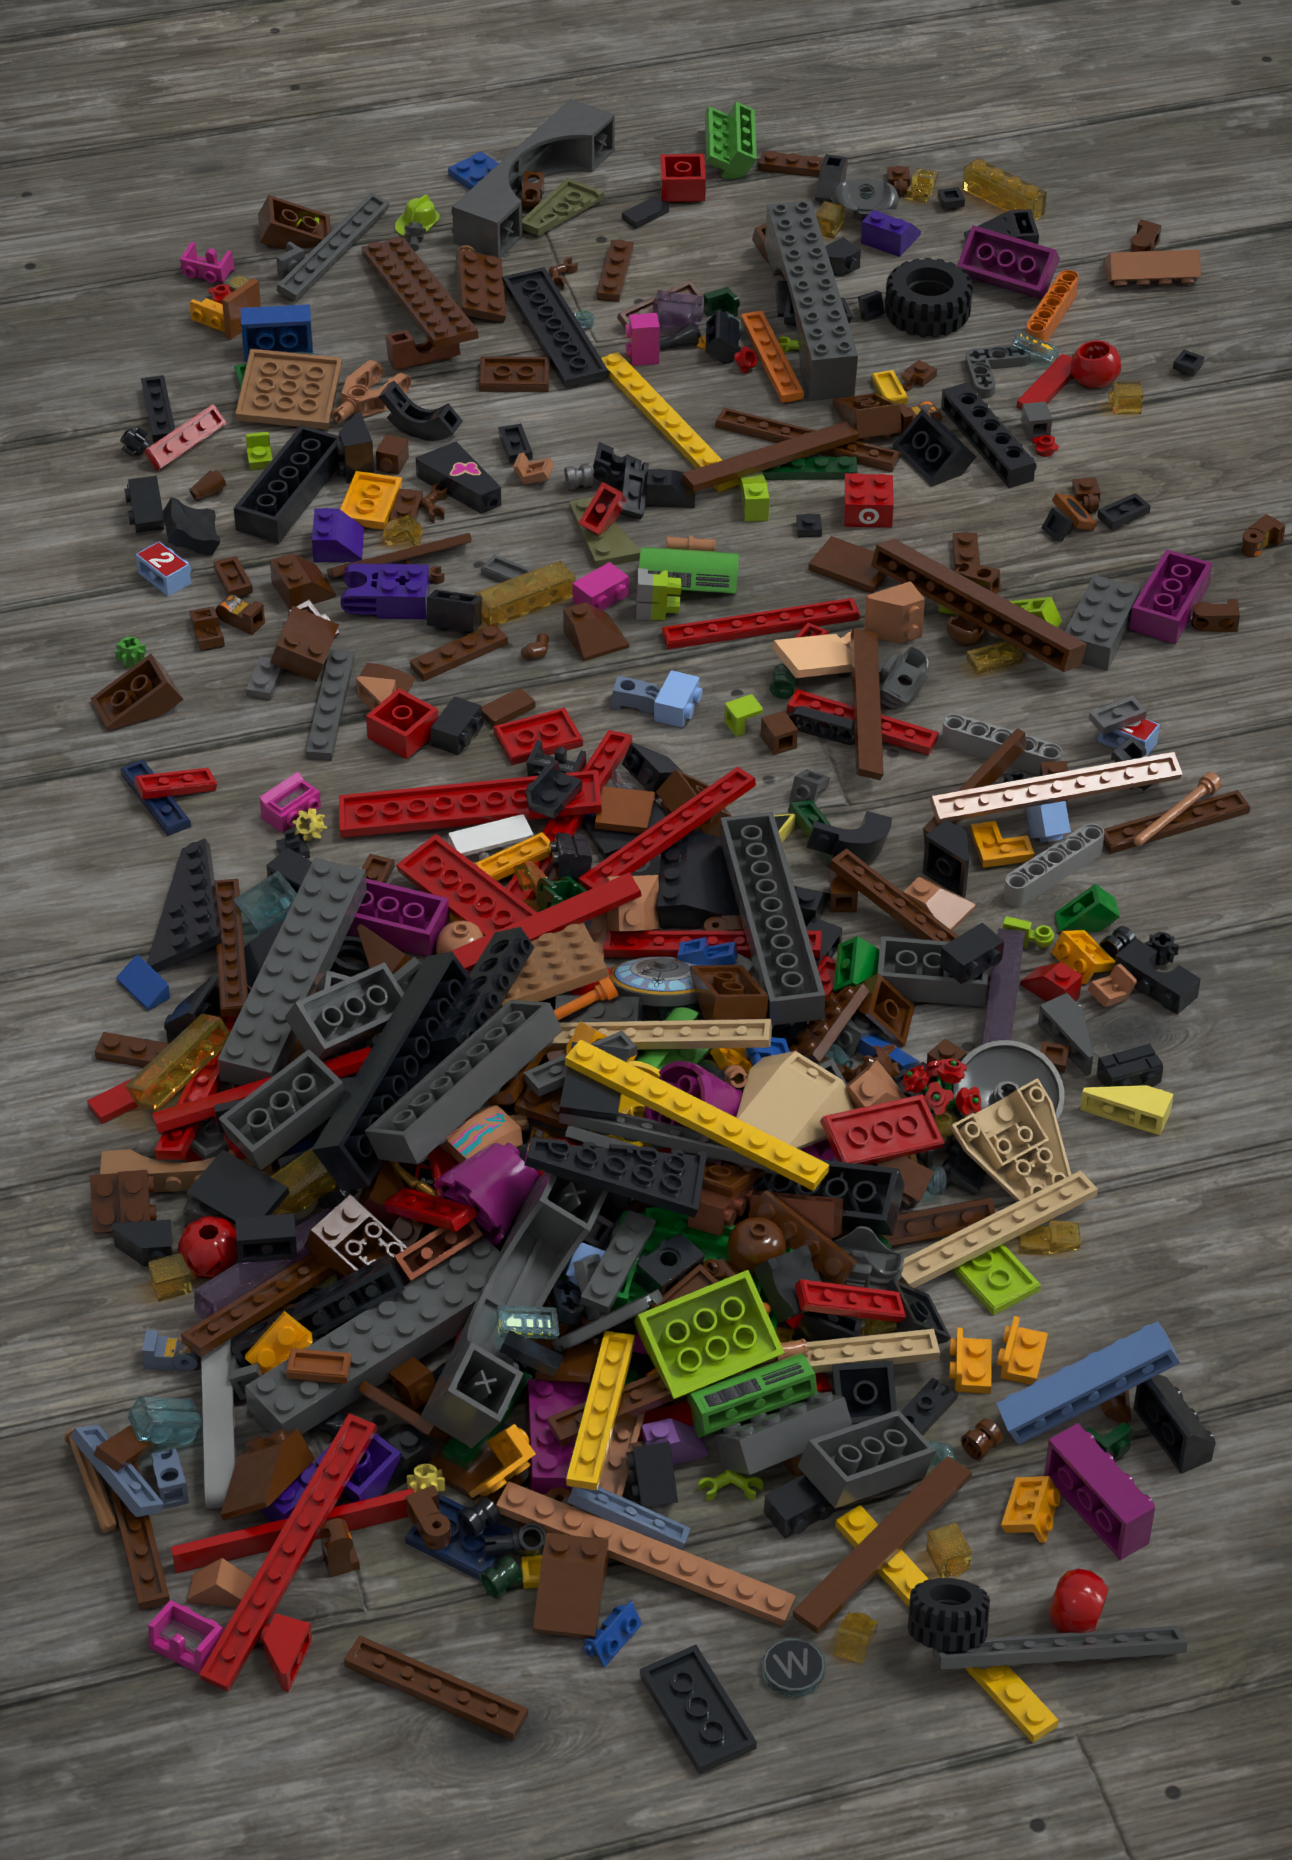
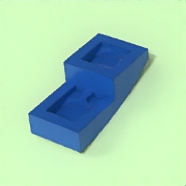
[677,937,738,965]

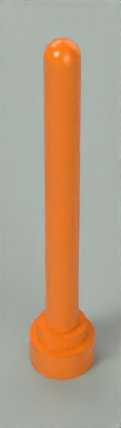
[553,976,618,1020]

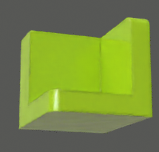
[724,694,763,737]

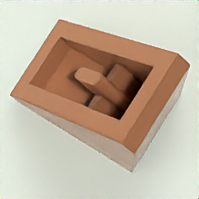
[356,676,396,711]
[188,1558,254,1607]

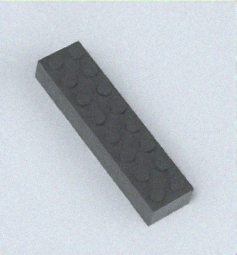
[365,1000,562,1164]

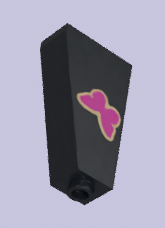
[415,441,502,514]

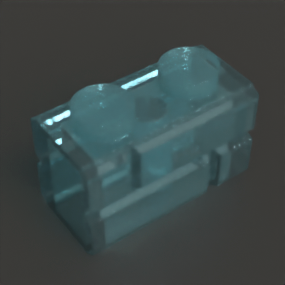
[128,1397,203,1445]

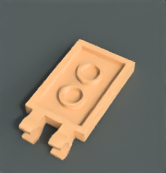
[772,631,852,678]

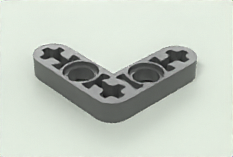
[965,345,1031,398]

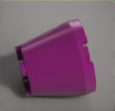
[645,1061,743,1128]
[433,1143,539,1245]

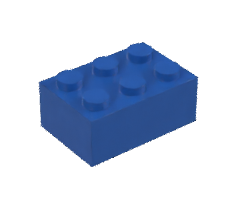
[241,304,313,362]

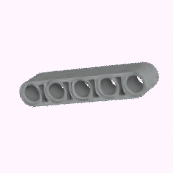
[941,714,1062,775]
[1003,823,1105,907]

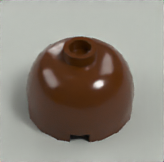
[727,1217,786,1277]

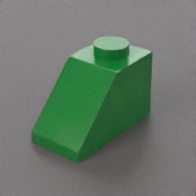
[1055,884,1120,933]
[833,936,880,993]

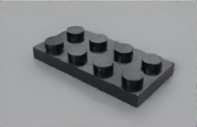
[640,1645,757,1775]

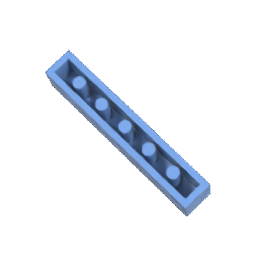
[997,1321,1180,1445]

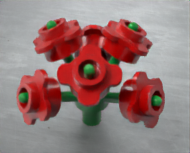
[901,1059,981,1120]

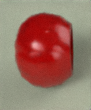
[1071,340,1121,389]
[178,1216,238,1279]
[1048,1568,1109,1633]

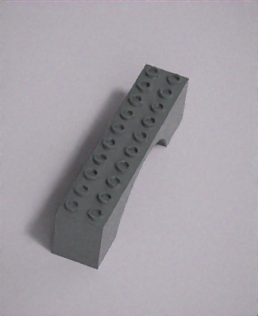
[451,99,615,258]
[765,200,858,401]
[420,1172,609,1448]

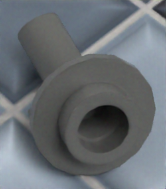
[404,222,426,251]

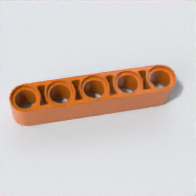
[1025,270,1079,350]

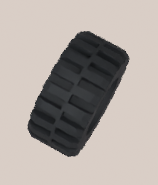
[885,258,973,337]

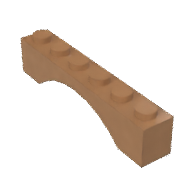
[100,1149,276,1192]

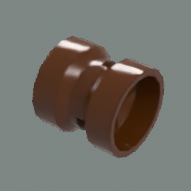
[961,1418,1003,1460]

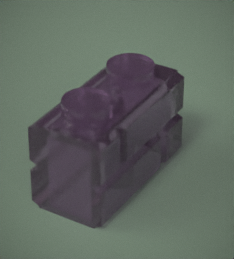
[653,290,703,328]

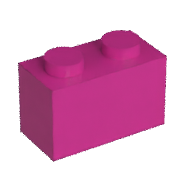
[625,313,660,366]
[572,562,629,610]

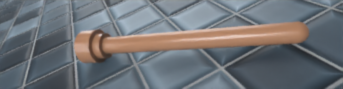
[1134,772,1222,846]

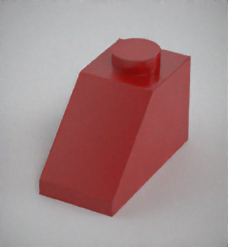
[578,482,627,536]
[1020,962,1082,1002]
[261,1613,312,1692]

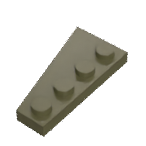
[522,178,604,236]
[569,497,641,569]

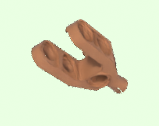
[331,360,411,424]

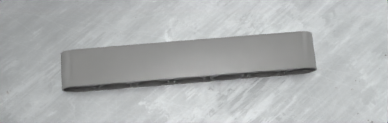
[201,1339,236,1509]

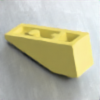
[1080,1085,1174,1136]

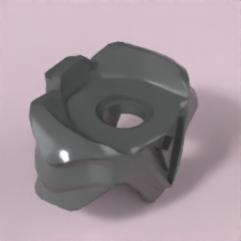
[832,178,899,219]
[879,646,929,708]
[817,1226,905,1290]

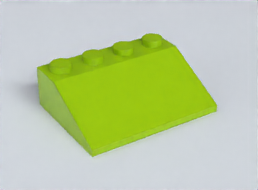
[633,1270,784,1400]

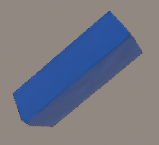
[116,955,170,1010]
[859,1034,920,1071]

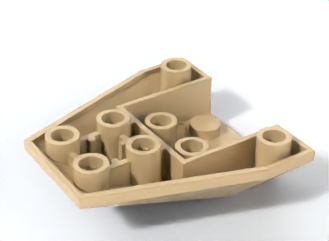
[736,1051,854,1149]
[950,1078,1071,1202]

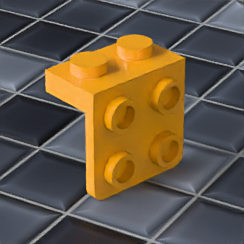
[469,1424,536,1498]

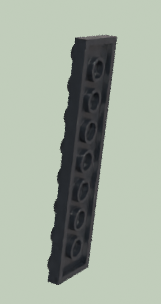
[502,267,608,388]

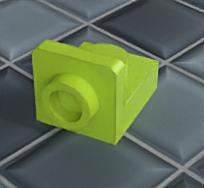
[246,432,272,470]

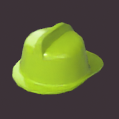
[395,194,440,238]

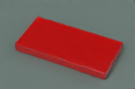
[820,1094,945,1165]

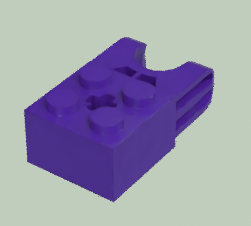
[340,564,430,620]

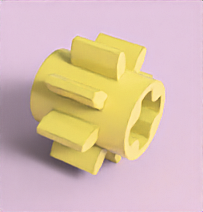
[292,808,327,841]
[407,1464,445,1492]

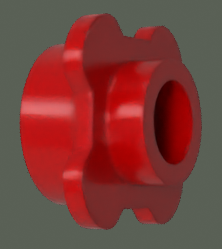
[208,285,232,304]
[734,346,757,373]
[1032,435,1059,457]

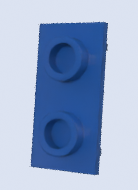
[583,1601,642,1667]

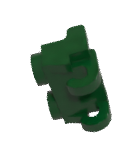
[537,876,587,912]

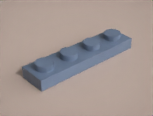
[71,1425,164,1517]
[567,1486,691,1550]

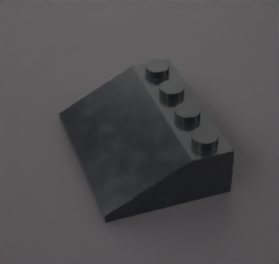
[657,830,740,929]

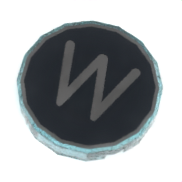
[762,1638,826,1697]

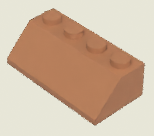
[1103,250,1201,287]

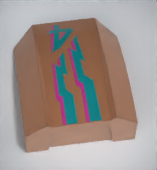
[440,1105,523,1163]

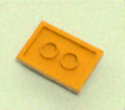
[340,471,403,530]

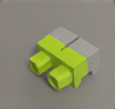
[636,568,681,620]

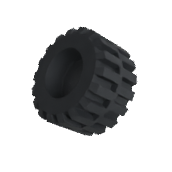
[908,1578,990,1652]

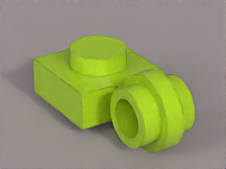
[1002,916,1054,948]

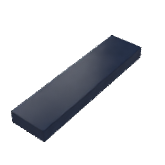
[120,759,191,836]

